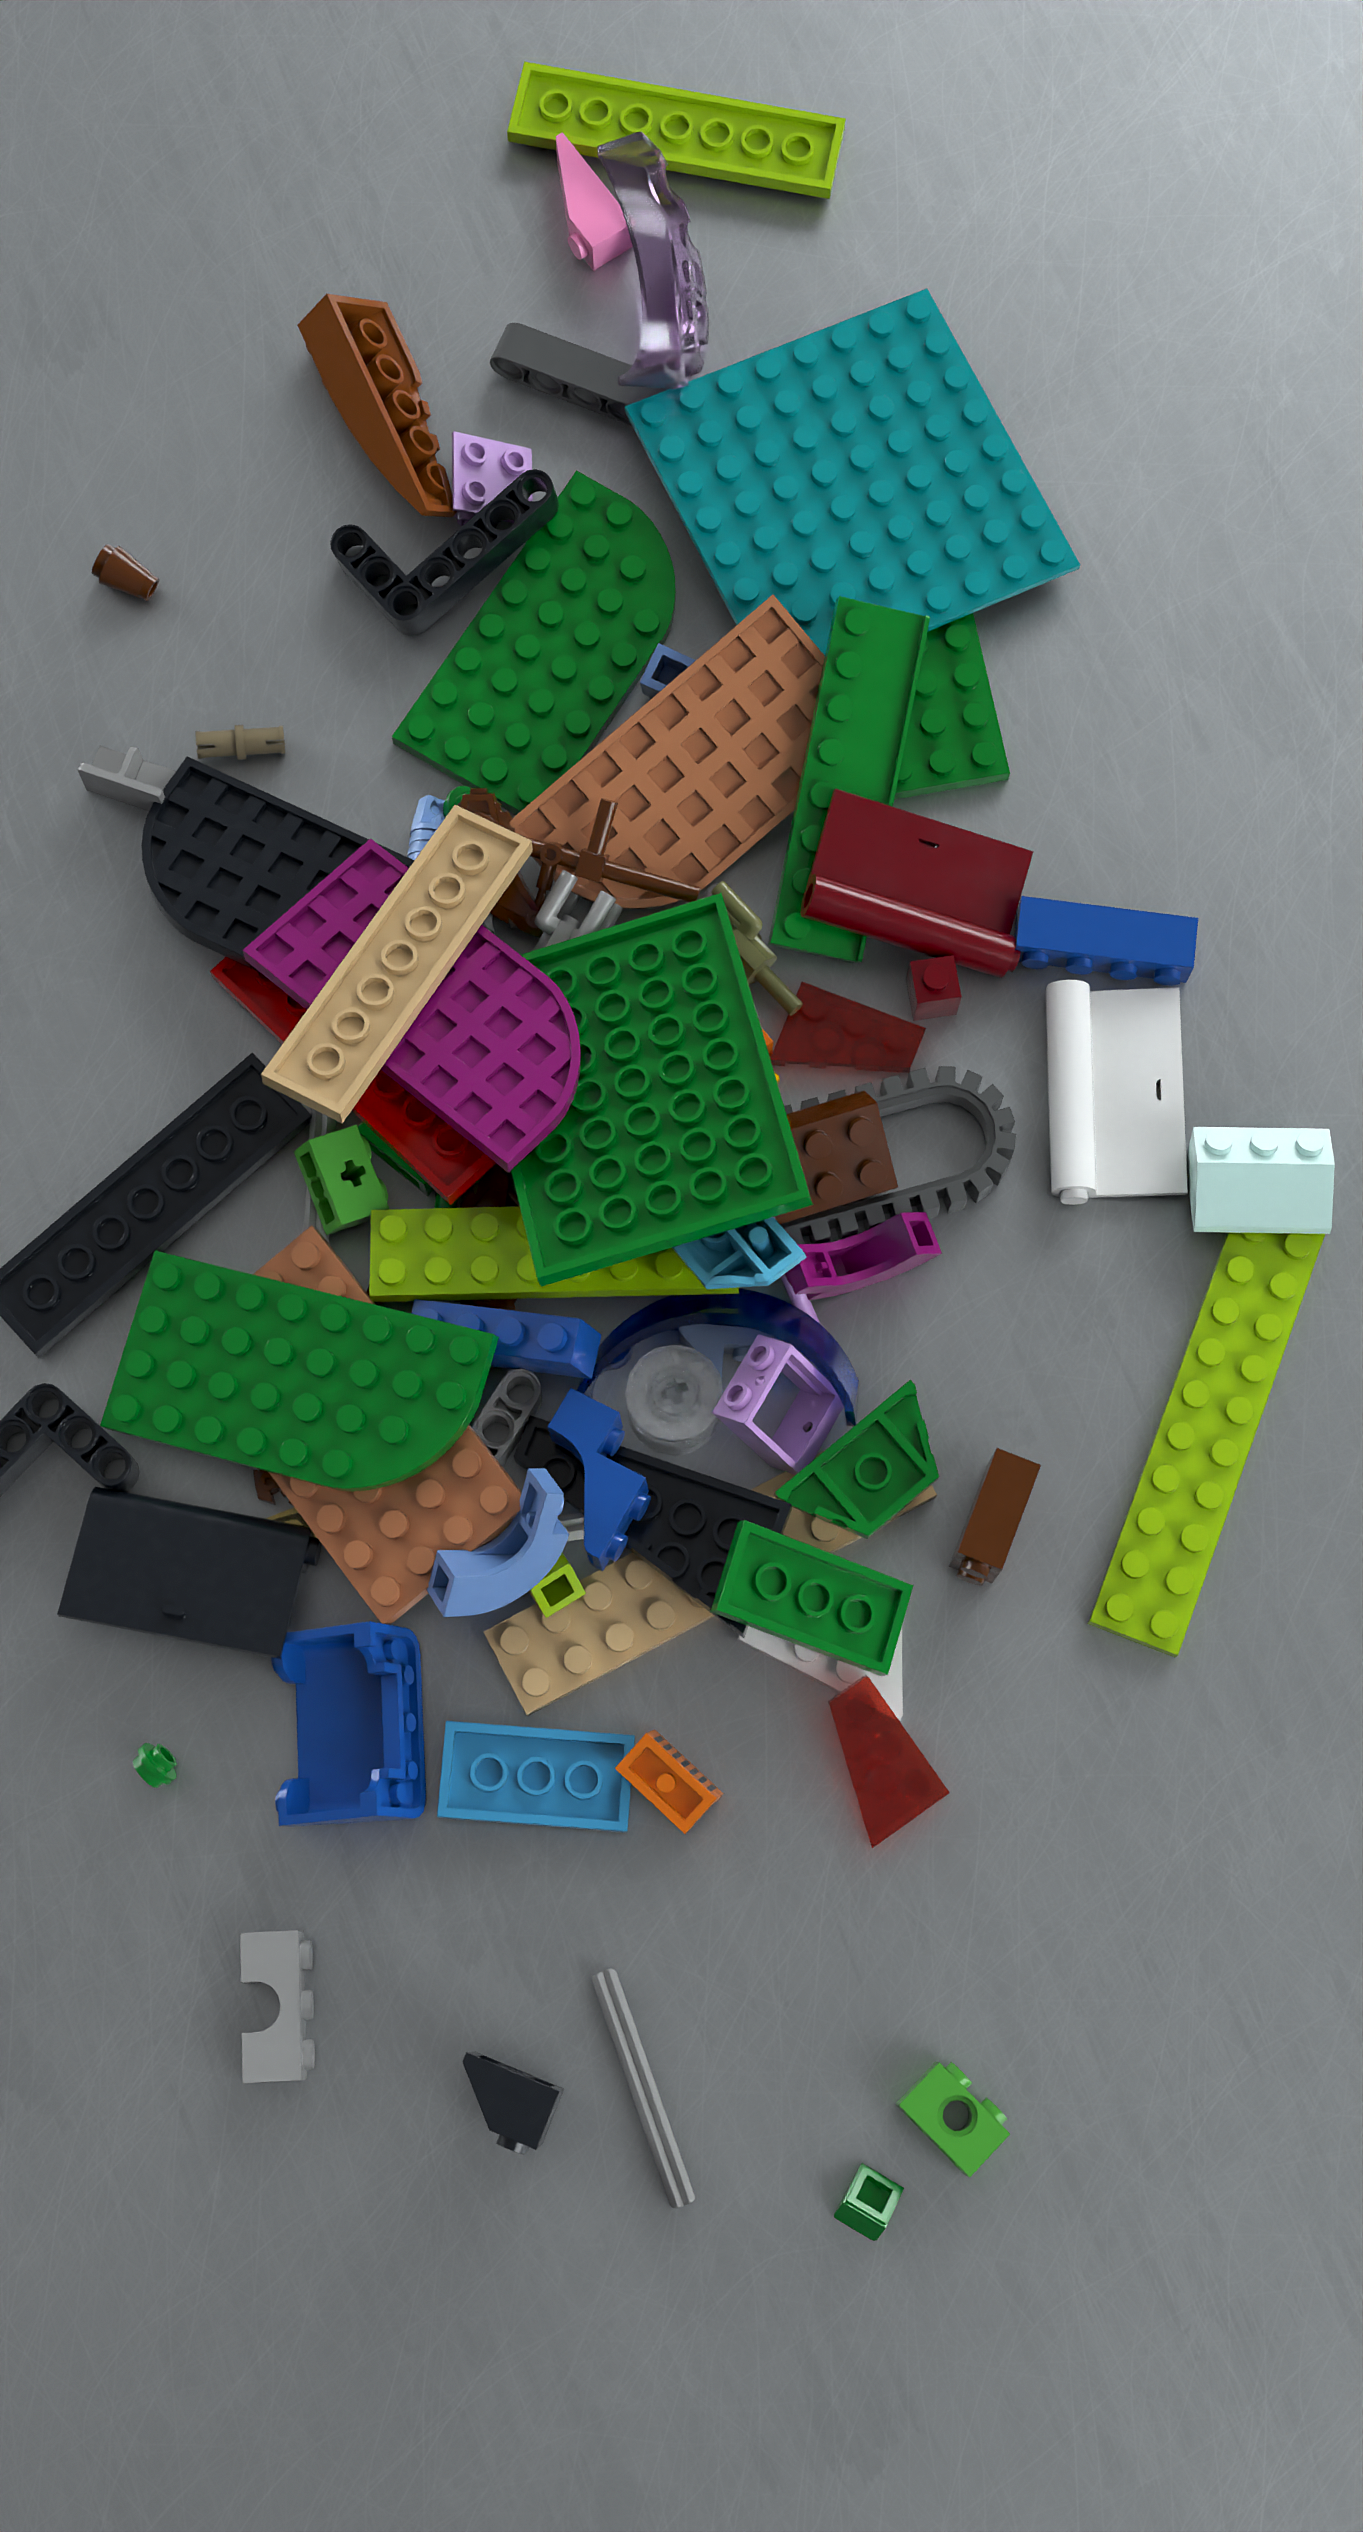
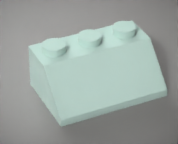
[1186,1127,1335,1234]

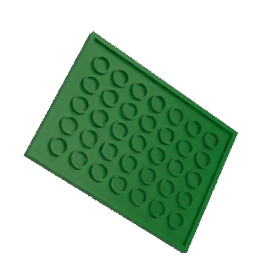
[511,893,813,1287]

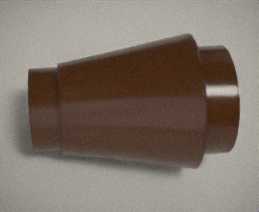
[91,544,159,601]

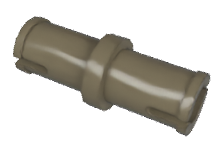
[195,725,285,760]

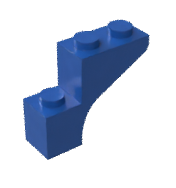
[548,1388,651,1571]

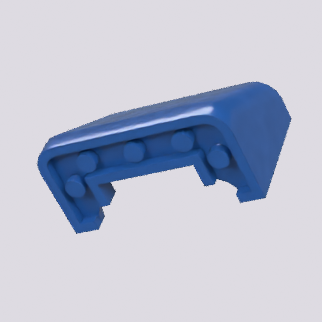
[271,1621,426,1827]

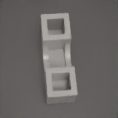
[240,1930,315,2084]

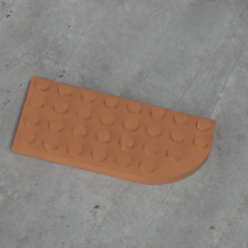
[510,594,825,909]

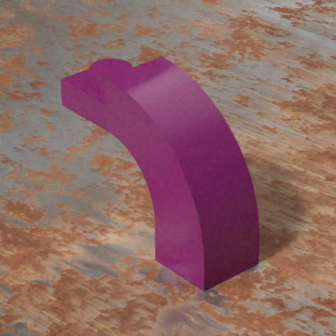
[785,1212,942,1300]

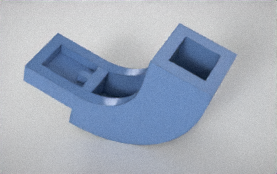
[427,1468,569,1617]

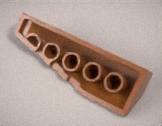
[297,293,457,518]

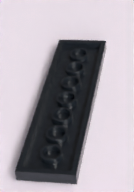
[0,1052,312,1358]

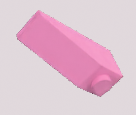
[556,132,634,271]

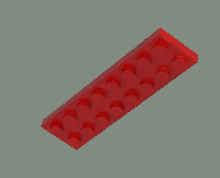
[210,957,496,1205]

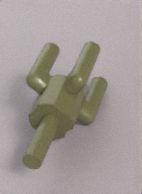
[711,881,803,1016]

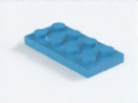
[437,1721,635,1833]

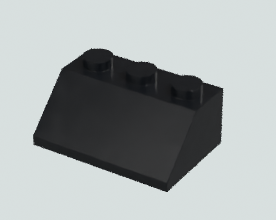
[462,2052,564,2155]

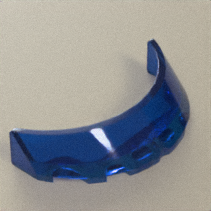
[576,1288,859,1427]

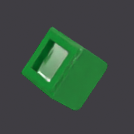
[834,2163,904,2241]

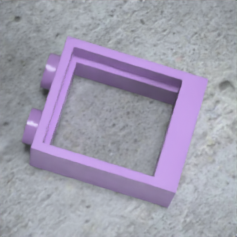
[712,1334,848,1475]

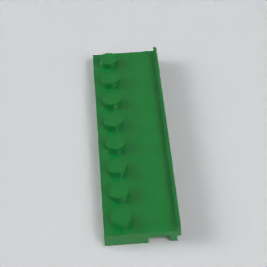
[768,596,930,963]

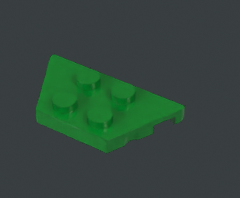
[774,1379,939,1539]

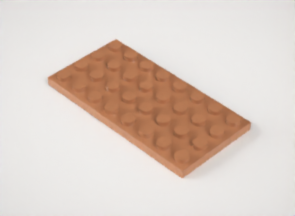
[253,1225,522,1625]

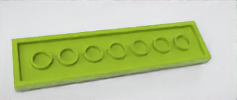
[507,61,846,199]
[369,1206,739,1302]

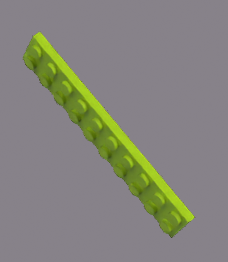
[1087,1232,1325,1658]

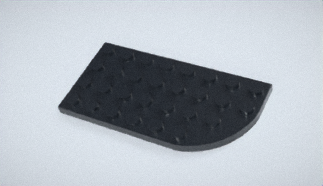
[141,756,414,973]

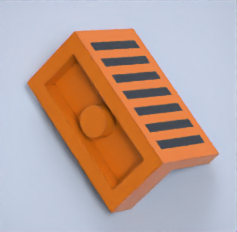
[615,1729,724,1834]

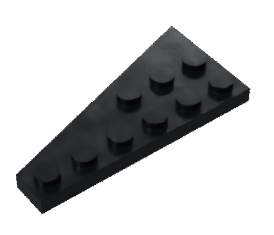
[514,1415,792,1638]

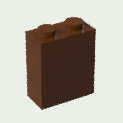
[949,1448,1041,1586]

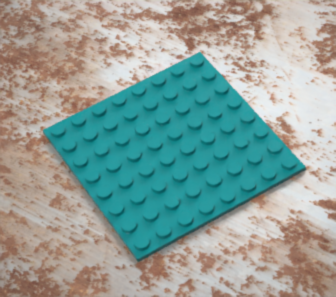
[625,288,1080,656]

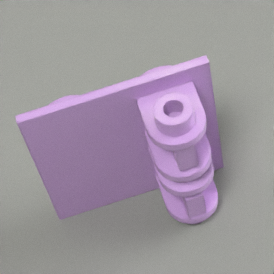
[452,431,533,526]

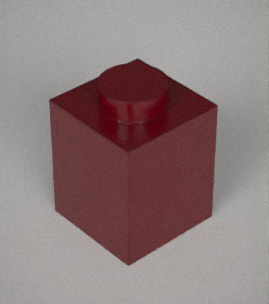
[906,955,962,1021]

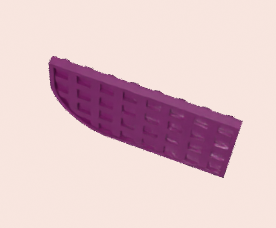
[243,838,581,1173]

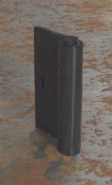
[57,1486,322,1659]

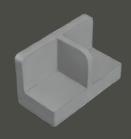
[78,745,176,811]

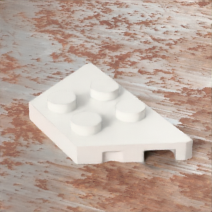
[737,1627,903,1723]

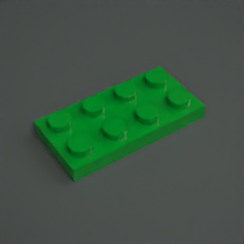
[710,1520,914,1676]

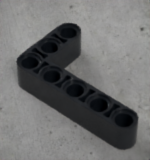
[330,469,559,636]
[0,1383,140,1497]

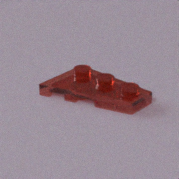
[770,982,926,1073]
[828,1674,950,1848]

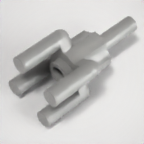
[533,870,623,951]

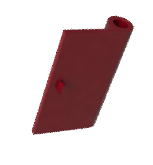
[801,789,1034,978]

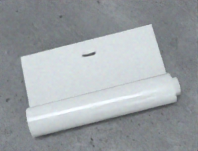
[1045,980,1188,1205]

